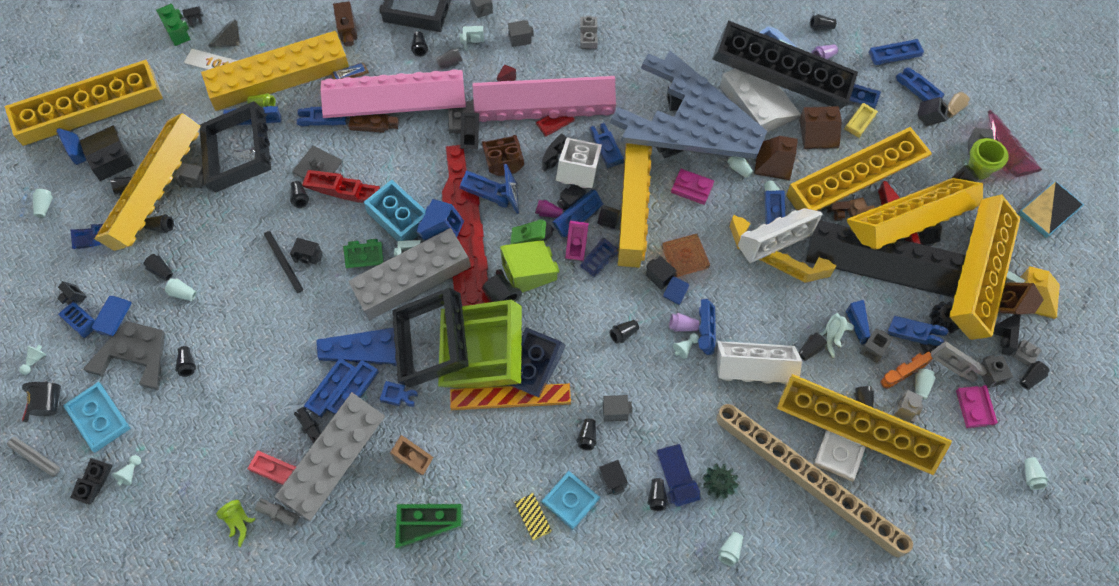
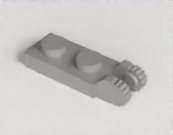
[931,341,987,382]

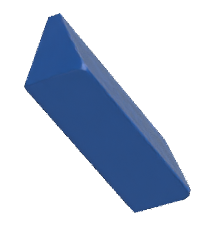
[849,84,881,108]
[57,128,87,165]
[91,296,132,336]

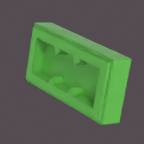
[511,219,546,244]

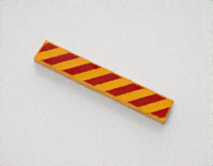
[450,383,571,410]

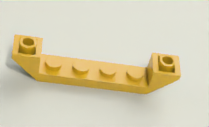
[729,215,836,283]

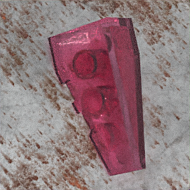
[987,109,1043,177]

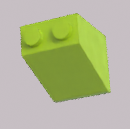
[500,240,559,293]

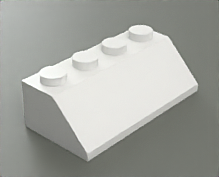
[738,208,823,263]
[717,341,802,384]

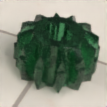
[703,463,739,499]

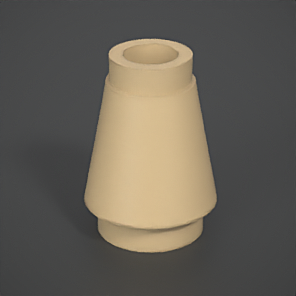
[947,92,970,118]

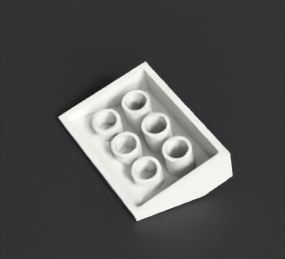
[720,69,801,132]

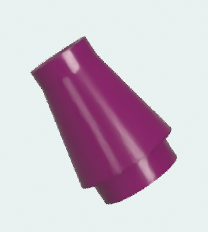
[535,199,563,218]

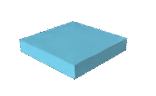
[541,471,600,530]

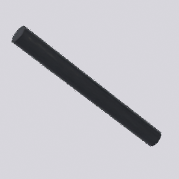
[264,231,303,293]

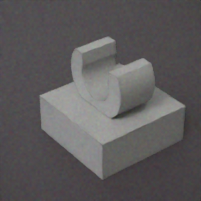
[1012,339,1042,366]

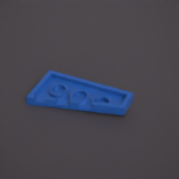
[316,328,397,366]

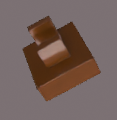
[826,201,851,221]

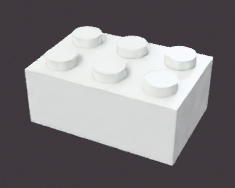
[556,138,602,188]

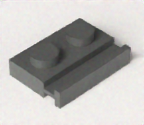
[448,99,474,133]

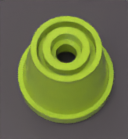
[968,138,1008,180]

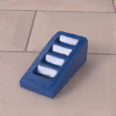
[846,300,870,345]
[58,301,95,339]

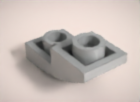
[580,16,598,48]

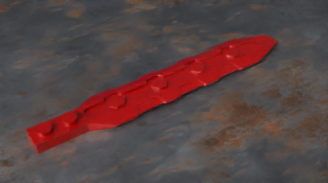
[442,145,490,306]

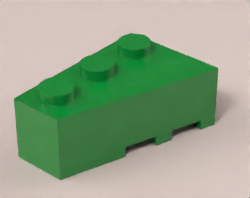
[395,504,463,549]

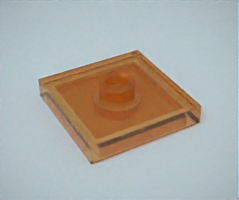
[662,233,710,277]

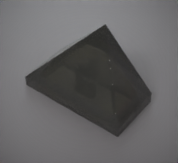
[208,19,240,48]

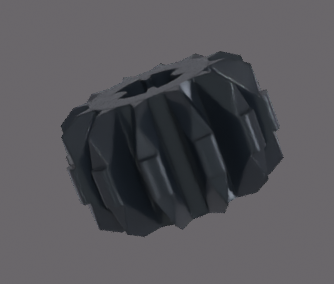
[929,301,960,334]

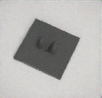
[292,146,343,179]

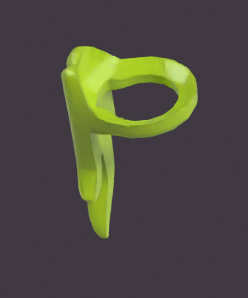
[216,500,256,548]

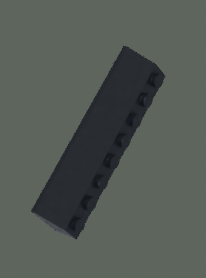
[712,20,858,110]
[805,220,966,298]

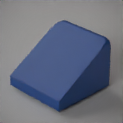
[663,276,689,305]

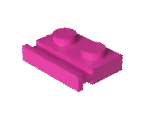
[671,169,715,205]
[956,385,998,428]

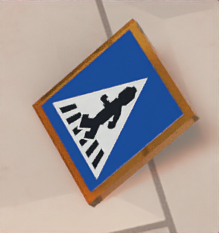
[331,62,369,79]

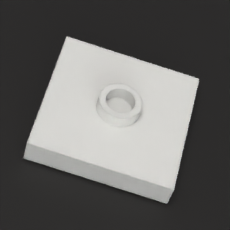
[814,430,866,482]

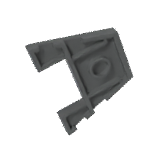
[84,321,165,390]

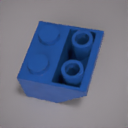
[417,199,464,241]

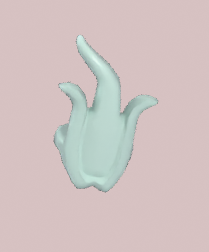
[819,313,854,358]

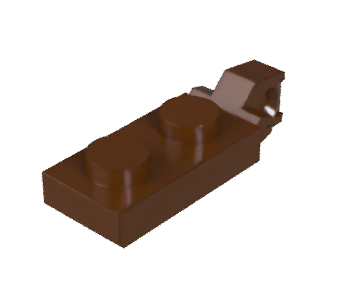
[348,114,399,133]

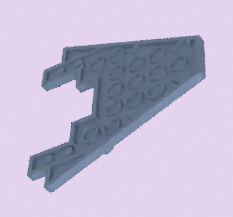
[610,51,767,159]

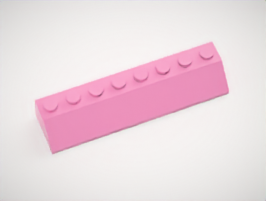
[321,69,466,118]
[473,76,616,122]

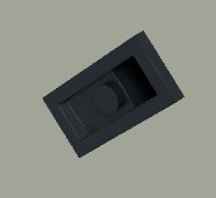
[460,112,479,150]
[993,314,1021,356]

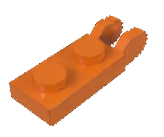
[881,352,933,389]

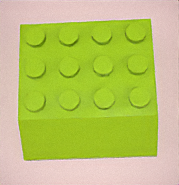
[438,300,522,389]

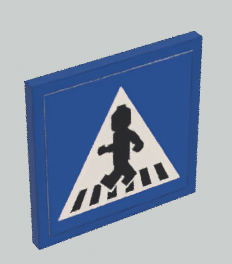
[500,164,519,214]

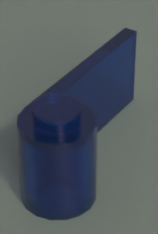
[656,444,701,507]

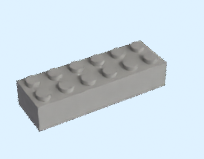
[348,228,471,321]
[274,393,385,522]

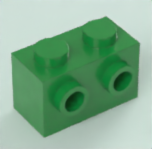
[156,3,191,46]

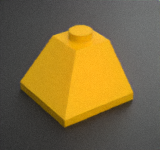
[1020,266,1060,319]

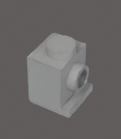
[894,390,923,423]

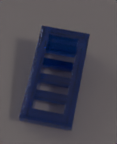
[580,237,618,278]

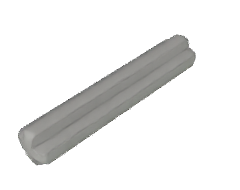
[7,437,60,476]

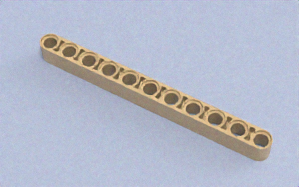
[716,404,913,557]

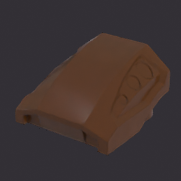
[481,135,524,176]

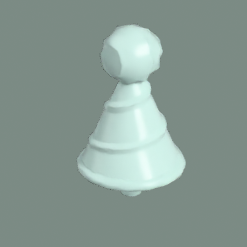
[673,333,699,359]
[19,345,46,375]
[113,455,141,486]

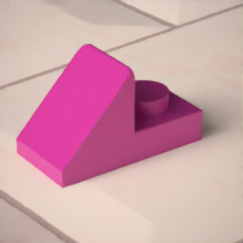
[565,221,589,261]

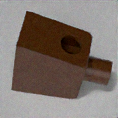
[333,1,358,47]

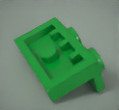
[343,239,384,268]

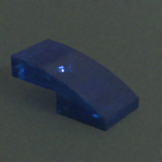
[70,224,103,249]

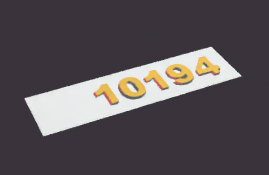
[184,49,237,69]

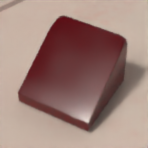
[497,65,516,82]

